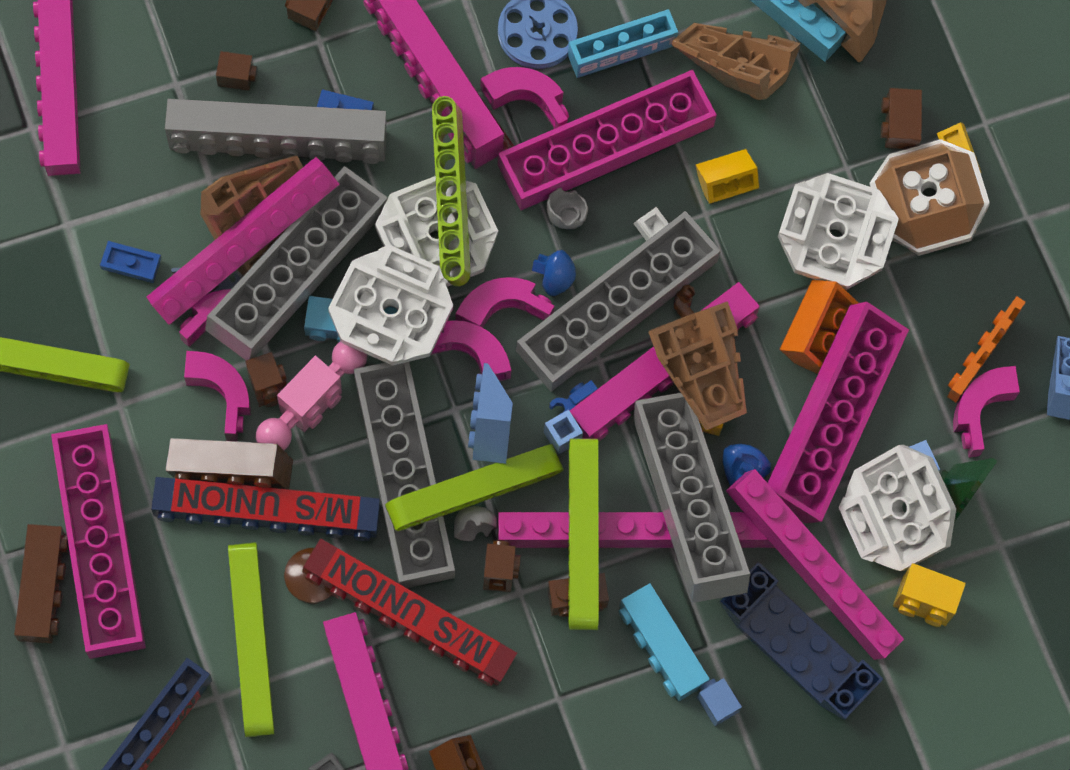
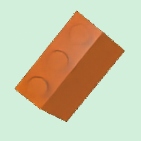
[779,280,858,374]

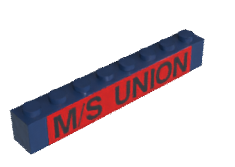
[151,477,380,541]
[102,658,212,770]

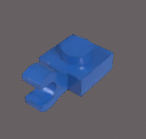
[549,380,598,415]

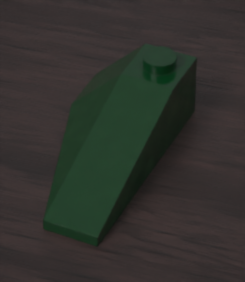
[940,458,997,523]

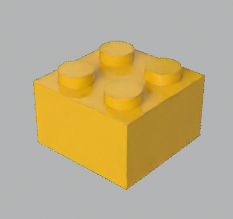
[892,563,966,627]

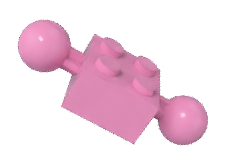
[256,341,367,450]

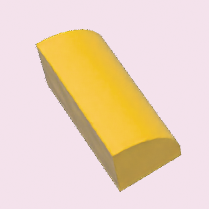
[696,149,759,204]

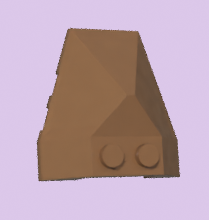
[798,0,887,62]
[672,23,801,100]
[200,156,303,276]
[649,301,747,430]

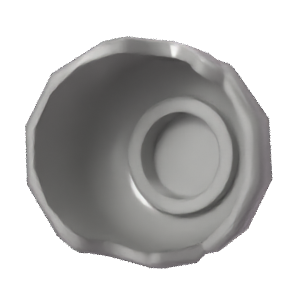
[547,188,589,229]
[454,506,497,541]

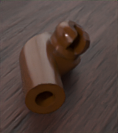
[673,285,695,318]

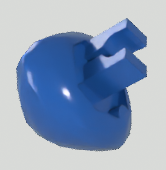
[532,250,576,296]
[723,444,771,486]

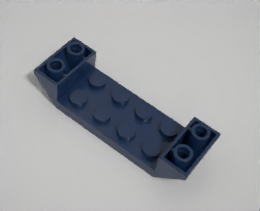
[719,562,883,720]

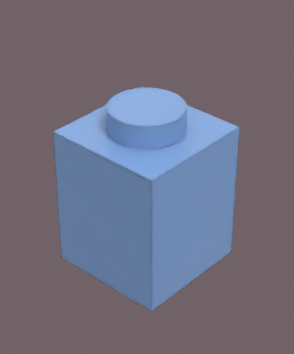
[697,678,742,726]

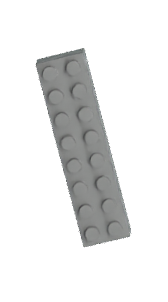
[165,99,387,164]
[206,166,388,360]
[516,211,721,392]
[354,362,455,588]
[633,393,750,603]

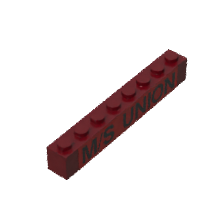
[302,538,517,687]

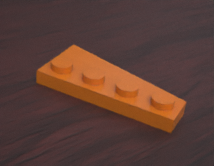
[947,296,1026,403]

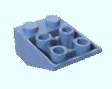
[1047,336,1070,420]
[468,363,513,464]

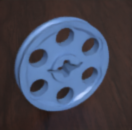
[498,0,578,69]

